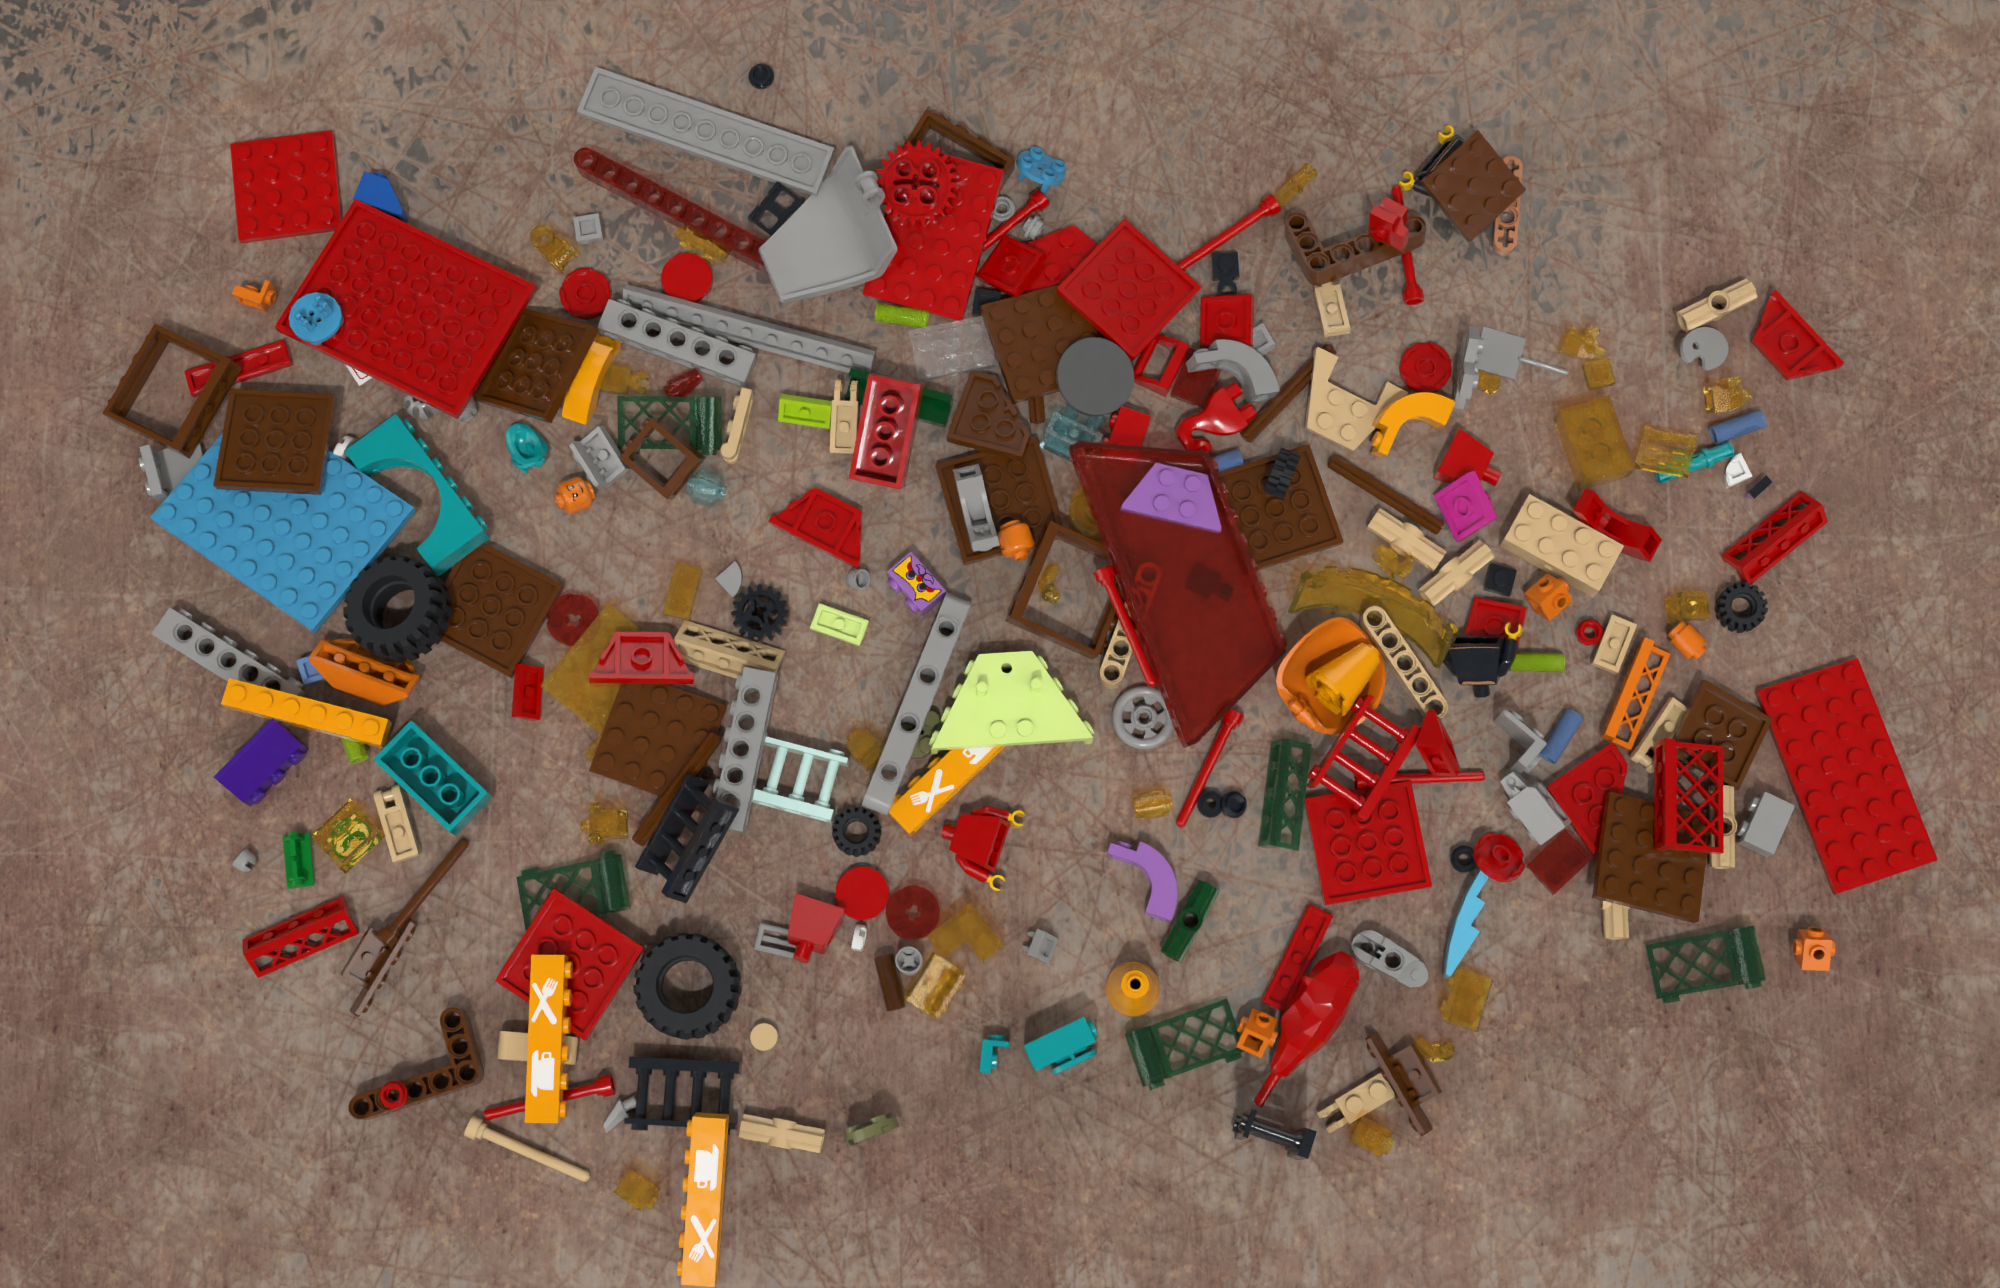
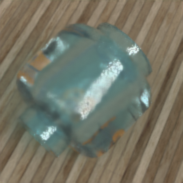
[686,470,726,507]

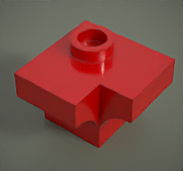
[1368,197,1409,251]

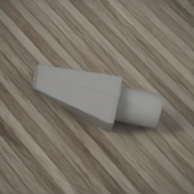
[603,1096,636,1133]

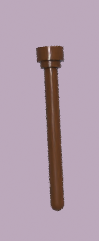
[375,839,469,949]

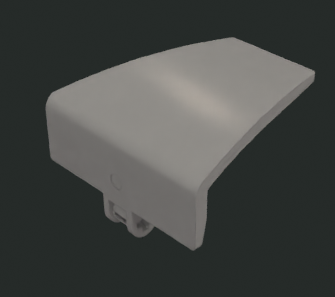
[759,146,897,303]

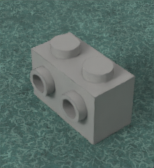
[1737,792,1795,857]

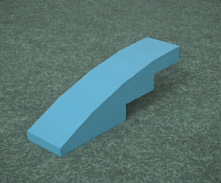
[1442,870,1489,979]

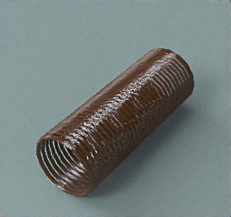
[874,954,906,1012]

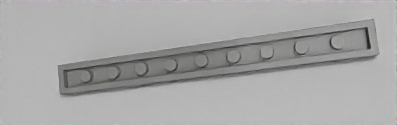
[622,284,876,373]

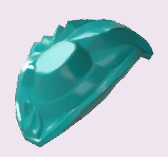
[506,423,548,474]

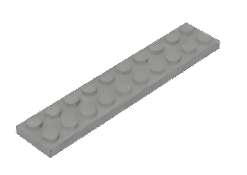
[577,67,835,196]

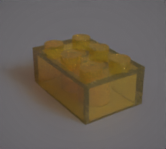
[1553,395,1635,491]

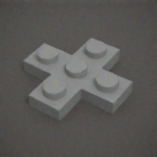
[1453,326,1484,409]

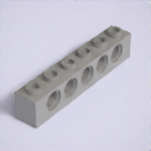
[597,299,757,388]
[152,607,308,698]
[713,667,778,835]

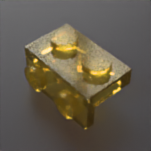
[903,953,967,1020]
[1440,967,1493,1033]

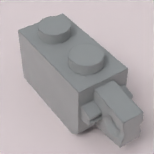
[1500,770,1572,846]

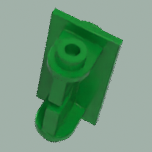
[283,832,315,889]

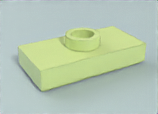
[810,603,869,647]

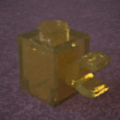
[1348,1116,1394,1158]

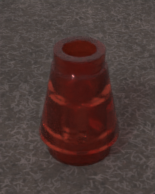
[663,368,703,404]

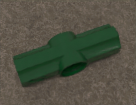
[1160,879,1220,963]

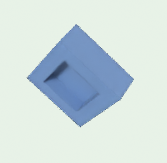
[296,656,326,687]

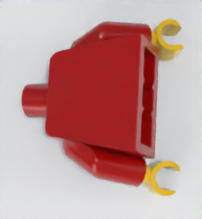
[942,805,1025,891]

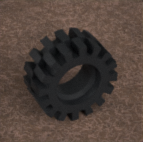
[1264,447,1301,500]
[1715,582,1768,633]
[832,806,881,857]

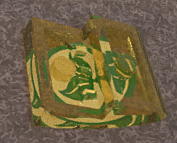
[312,798,385,874]

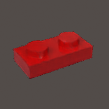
[511,664,543,721]

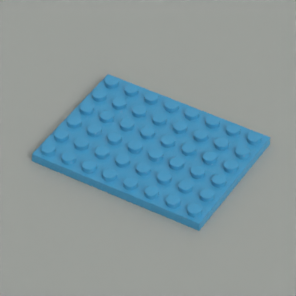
[150,433,416,634]

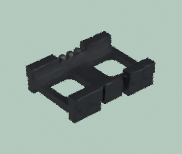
[748,181,804,236]

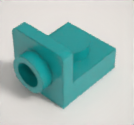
[979,1035,1010,1075]

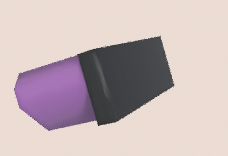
[1746,475,1772,499]

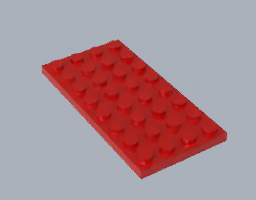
[1755,658,1938,895]

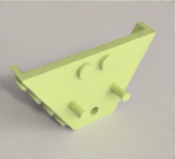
[929,651,1094,755]

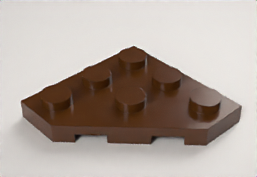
[947,370,1031,461]

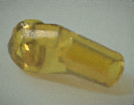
[1038,563,1060,604]

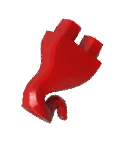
[1175,382,1257,460]

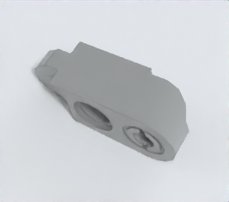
[1350,930,1428,989]

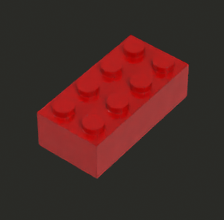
[849,373,925,489]

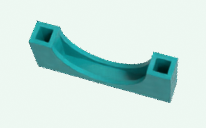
[345,414,490,576]

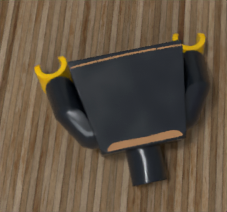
[1398,125,1465,197]
[1438,622,1523,698]

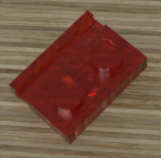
[1170,347,1222,409]
[1525,829,1594,895]

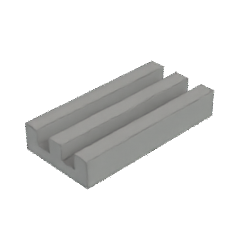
[754,923,797,959]

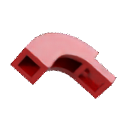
[1573,489,1662,562]

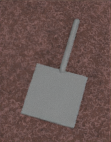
[1477,327,1569,380]

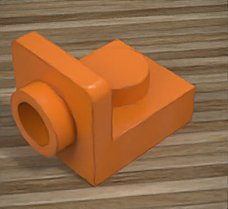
[232,280,277,313]

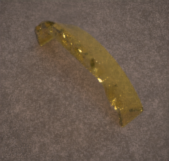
[1288,566,1453,669]

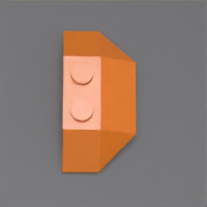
[308,638,419,706]

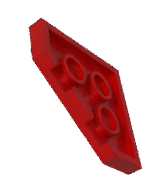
[1545,742,1628,855]

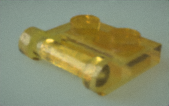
[1635,425,1698,478]

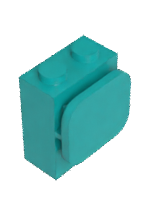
[1024,1017,1098,1076]

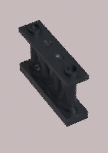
[635,773,740,903]
[624,1056,742,1135]
[1232,1109,1317,1160]

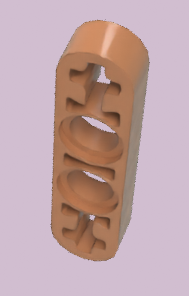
[1492,156,1523,255]

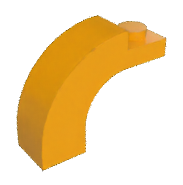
[562,334,622,425]
[1370,392,1455,458]

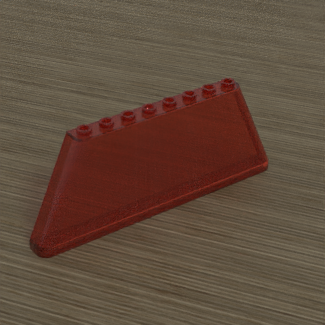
[1069,441,1287,748]

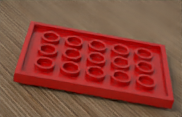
[862,143,1005,322]

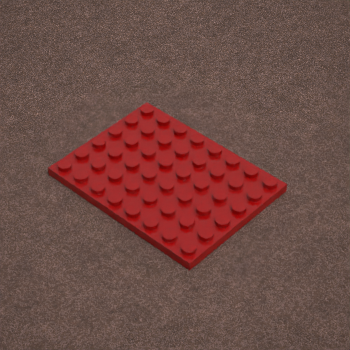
[274,199,537,419]

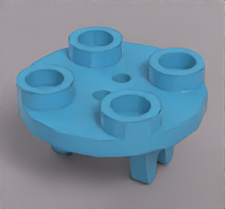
[1016,147,1067,195]
[289,292,344,345]

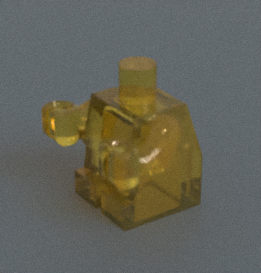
[1558,327,1606,360]
[1703,376,1752,414]
[580,802,628,845]

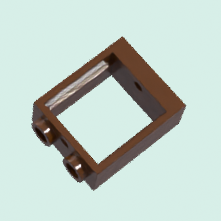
[619,417,706,499]

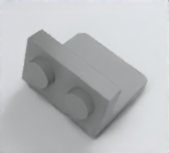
[138,443,204,504]
[1494,709,1547,774]

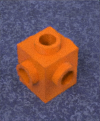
[1524,573,1573,621]
[1792,926,1835,971]
[1236,1008,1278,1058]

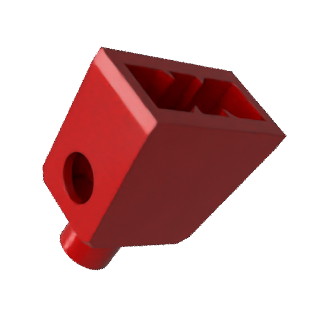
[1434,429,1502,486]
[788,893,845,963]

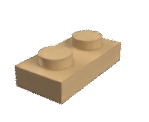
[1591,614,1637,675]

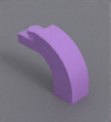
[1107,841,1178,923]

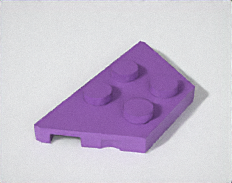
[1120,463,1221,533]

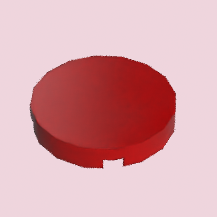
[661,253,713,303]
[559,268,612,320]
[1399,342,1452,393]
[1473,832,1525,882]
[835,867,889,921]

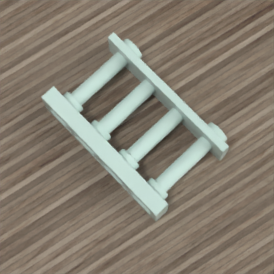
[733,733,850,824]

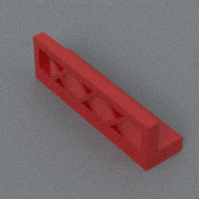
[1721,491,1828,586]
[242,895,359,978]

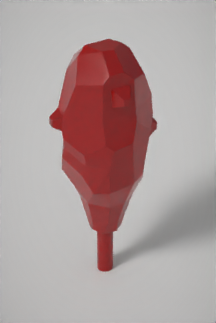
[1253,951,1359,1108]

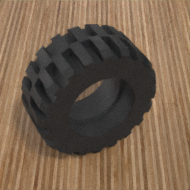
[343,556,453,663]
[633,933,742,1040]

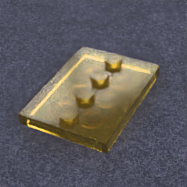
[540,603,644,736]

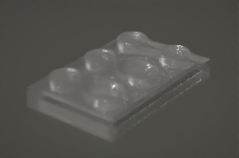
[908,316,996,382]

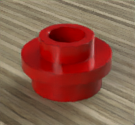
[1576,619,1603,646]
[380,1081,408,1109]

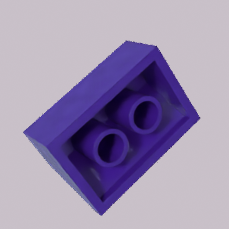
[214,718,309,806]

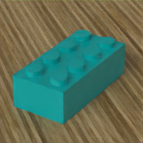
[373,721,493,836]

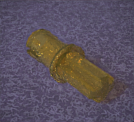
[1273,163,1318,207]

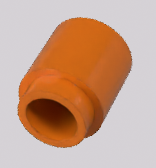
[1667,621,1708,660]

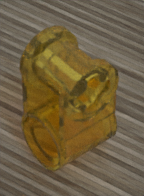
[530,225,580,274]

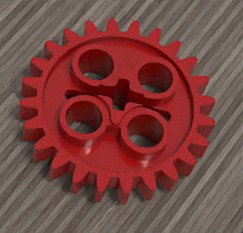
[876,141,960,227]

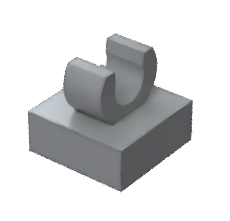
[1022,929,1058,964]

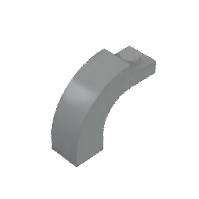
[1186,339,1280,403]
[953,464,1000,552]

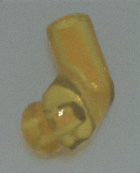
[1414,1035,1455,1062]

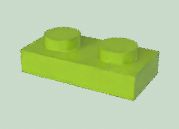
[778,394,832,429]

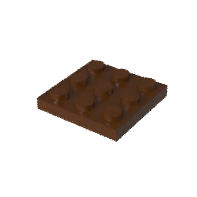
[1419,130,1526,242]
[1673,680,1773,790]

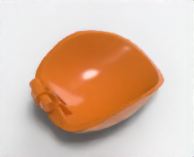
[1276,617,1386,735]

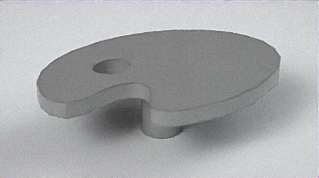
[1680,327,1729,371]

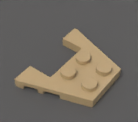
[1305,347,1408,452]

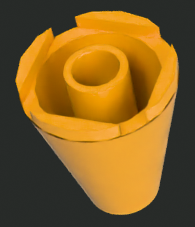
[1306,643,1380,716]
[1106,961,1160,1016]

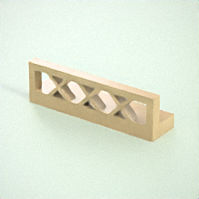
[674,620,785,679]

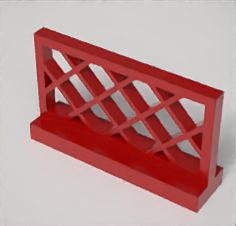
[1654,738,1724,854]

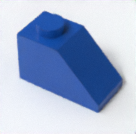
[353,171,408,223]

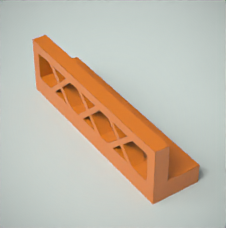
[1600,637,1671,751]

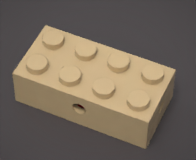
[1499,494,1624,598]

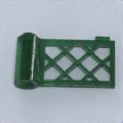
[617,396,722,455]
[516,850,631,930]
[1645,926,1766,1004]
[1125,999,1244,1090]

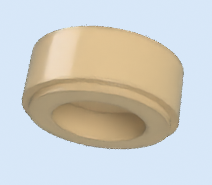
[750,1023,778,1051]

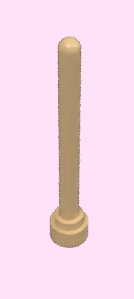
[464,1115,590,1182]

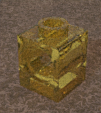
[845,727,884,773]
[614,1169,660,1212]

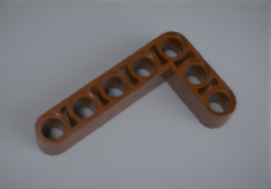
[1285,211,1426,286]
[348,1007,484,1120]

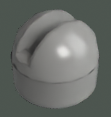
[846,569,870,590]
[232,848,257,872]

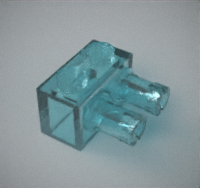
[1039,404,1106,469]

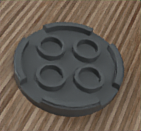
[1056,337,1134,417]

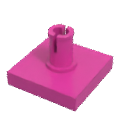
[1434,471,1498,542]

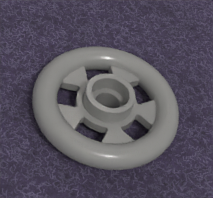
[1112,686,1176,749]

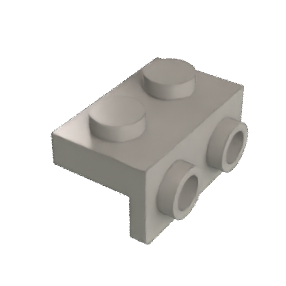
[569,426,631,487]

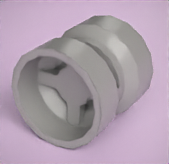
[895,946,923,976]

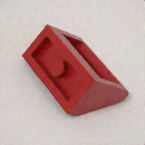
[1133,334,1190,397]
[1416,709,1460,777]

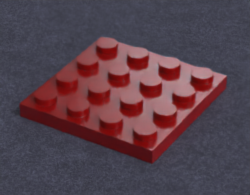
[230,130,342,244]
[1055,218,1202,361]
[1304,780,1432,906]
[495,889,646,1041]

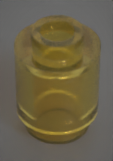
[1133,789,1173,820]

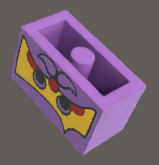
[887,552,946,617]

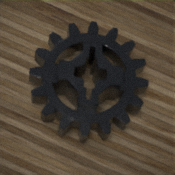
[731,584,790,643]

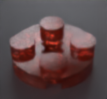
[547,594,602,648]
[885,885,940,941]

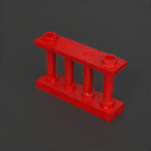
[1306,694,1421,822]

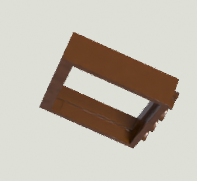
[878,109,1015,193]
[102,324,242,459]
[1005,521,1137,660]

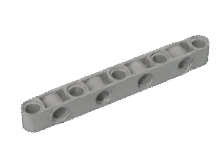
[862,593,972,816]

